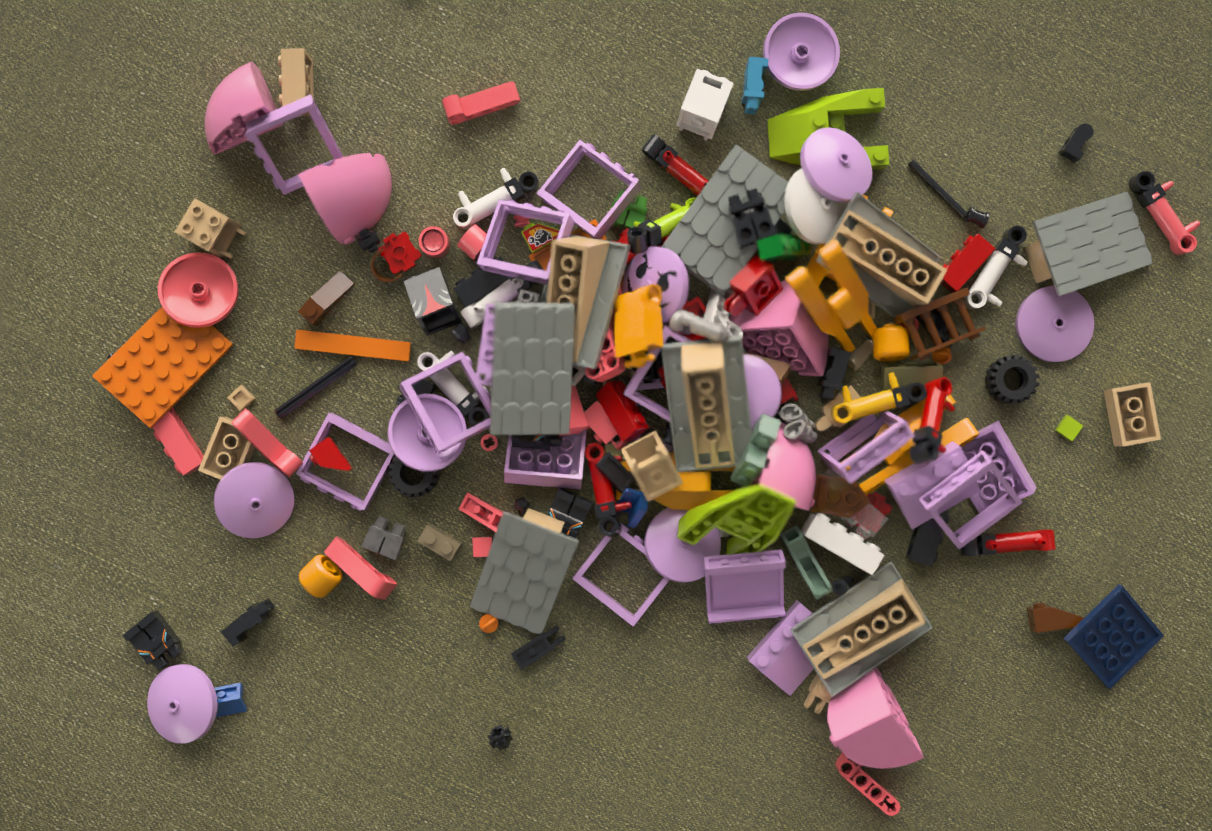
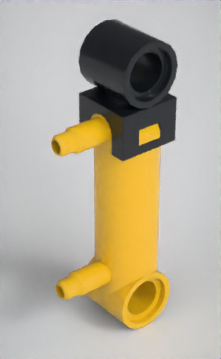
[830,372,927,423]

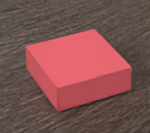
[472,537,492,557]

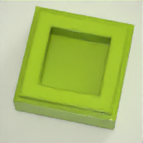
[1055,415,1083,441]

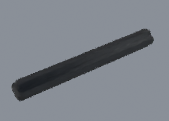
[275,357,357,418]

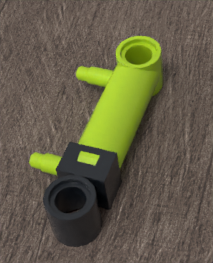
[627,198,696,254]

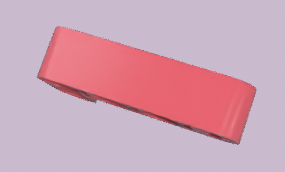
[442,82,521,125]
[585,321,626,382]
[231,409,303,477]
[324,536,397,600]
[835,753,900,816]

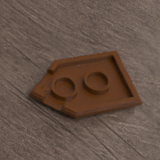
[811,474,871,518]

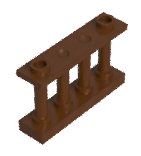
[893,287,986,361]

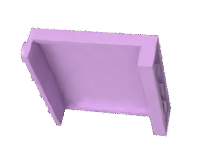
[704,550,786,624]

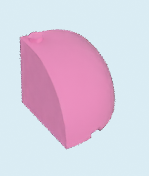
[205,62,284,155]
[298,153,392,245]
[728,280,828,376]
[749,422,816,511]
[828,667,924,768]

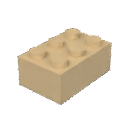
[278,48,314,117]
[1103,382,1161,446]
[198,416,255,480]

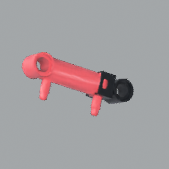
[1129,171,1200,255]

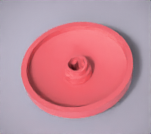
[158,252,239,328]

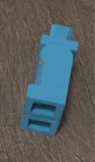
[741,57,769,114]

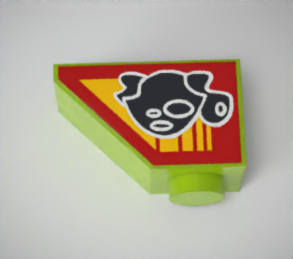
[521,223,560,253]

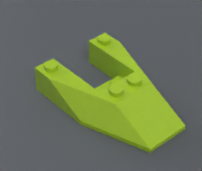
[767,88,889,170]
[677,485,796,555]

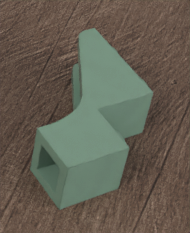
[730,414,781,487]
[780,525,833,600]

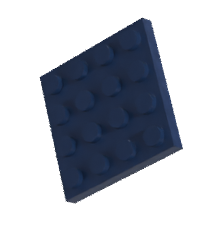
[1063,584,1164,689]

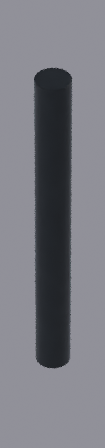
[908,159,967,218]

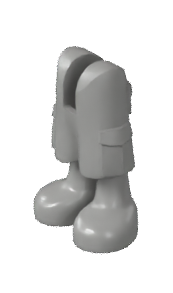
[669,309,730,342]
[780,404,817,444]

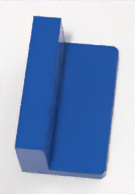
[617,488,648,528]
[214,683,247,717]

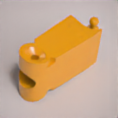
[614,284,663,368]

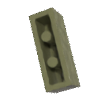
[880,361,943,392]

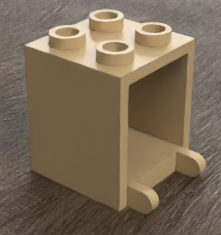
[175,198,246,259]
[621,431,683,501]

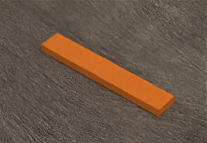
[294,330,411,362]

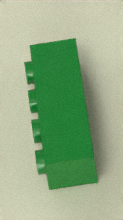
[757,234,812,261]

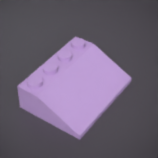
[961,420,1036,513]
[504,428,587,490]
[884,441,980,529]
[747,600,814,695]

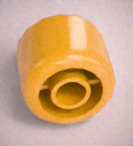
[872,323,910,362]
[299,555,343,598]

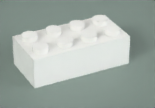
[800,513,884,575]

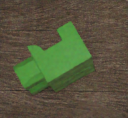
[611,190,647,229]

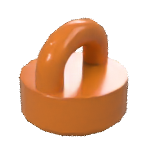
[932,346,952,364]
[479,614,499,633]

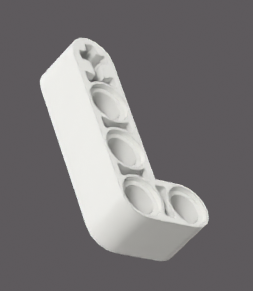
[704,286,743,339]

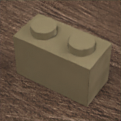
[417,523,462,561]

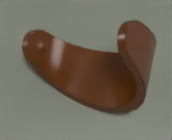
[371,248,403,282]

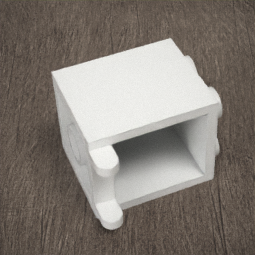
[676,69,733,141]

